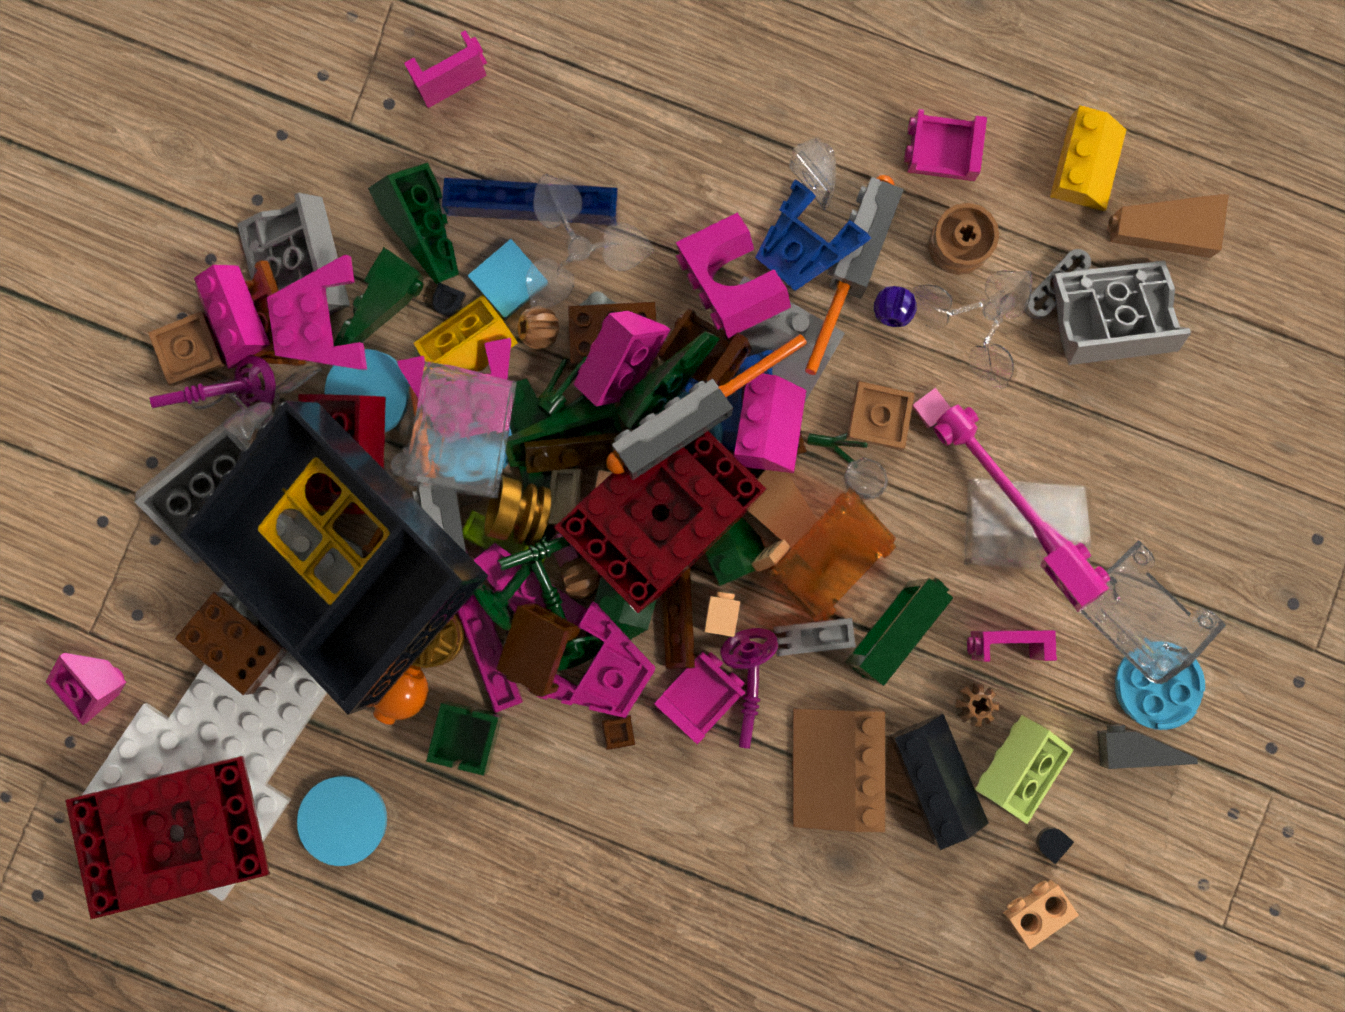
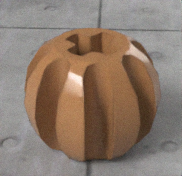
[518,306,559,350]
[560,556,600,599]
[955,683,1000,727]

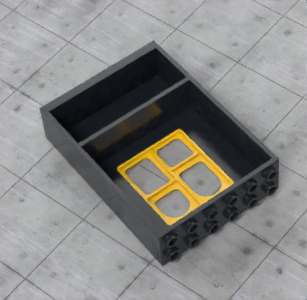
[179,401,489,715]

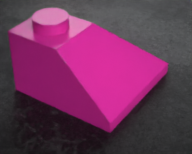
[46,653,127,725]

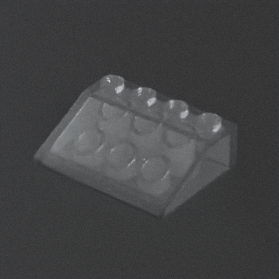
[404,361,517,499]
[964,479,1091,570]

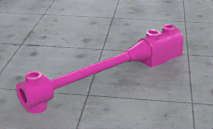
[933,405,1111,612]

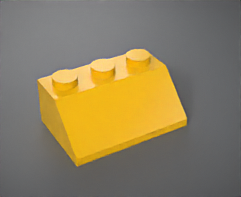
[1050,105,1126,211]
[413,295,518,384]

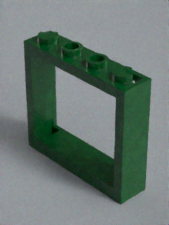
[844,578,953,686]

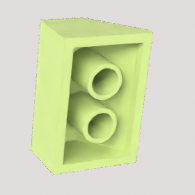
[975,715,1073,824]

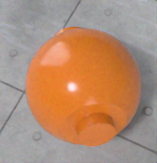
[373,665,429,725]

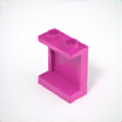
[404,30,487,108]
[904,109,987,181]
[967,630,1057,662]
[654,651,746,745]

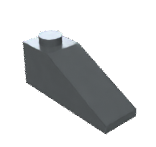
[1097,724,1198,769]

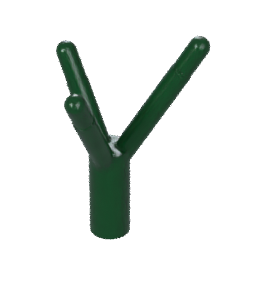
[807,433,868,467]

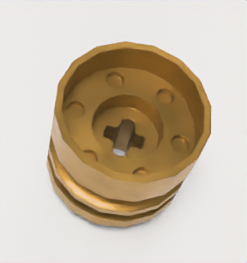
[484,476,551,547]
[412,614,466,668]

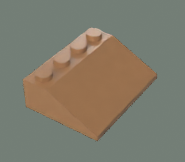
[793,709,885,832]

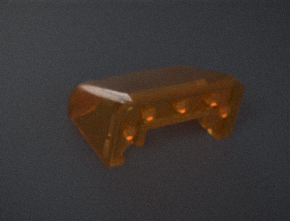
[765,488,896,622]

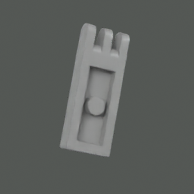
[773,618,856,656]

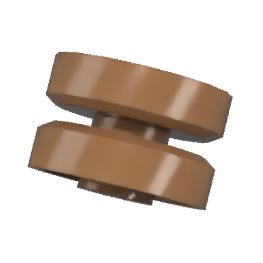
[928,203,999,275]

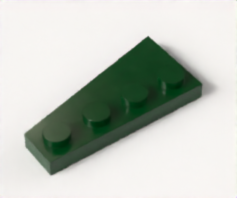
[505,378,583,490]

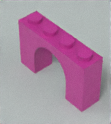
[675,212,791,338]

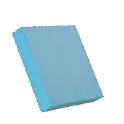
[468,239,549,320]

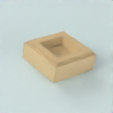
[751,539,790,572]

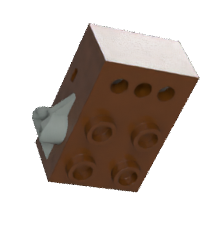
[568,291,658,369]
[175,592,288,695]

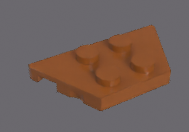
[245,260,307,366]

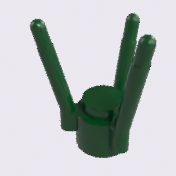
[536,356,588,417]

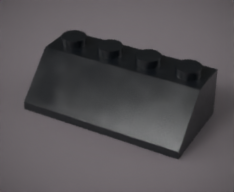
[889,713,989,850]

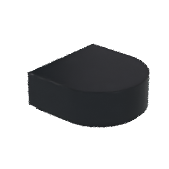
[432,283,466,317]
[1036,827,1074,864]

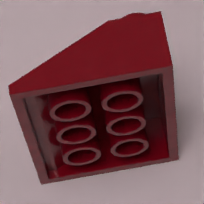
[298,394,386,514]

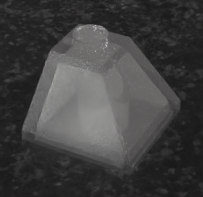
[789,137,836,210]

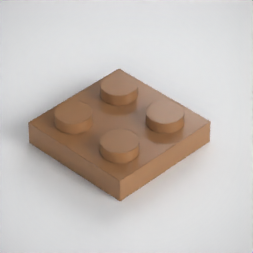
[148,311,226,387]
[847,381,915,451]

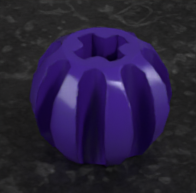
[874,286,917,327]

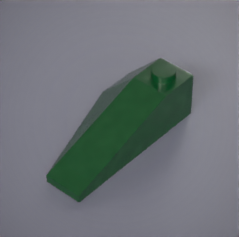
[368,162,459,284]
[334,247,424,347]
[616,331,720,430]
[502,399,622,467]
[704,517,765,586]

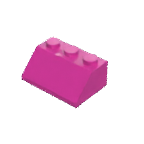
[194,265,270,369]
[573,311,670,406]
[734,374,806,473]

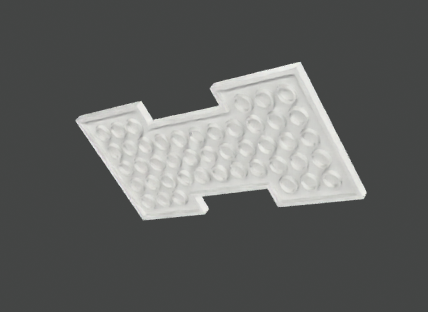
[82,512,354,901]

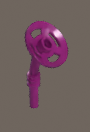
[149,356,276,414]
[720,628,778,749]

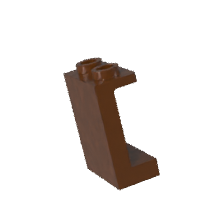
[658,308,752,386]
[496,603,581,697]

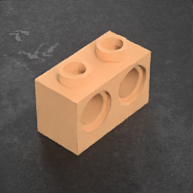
[704,592,740,637]
[1003,880,1079,949]

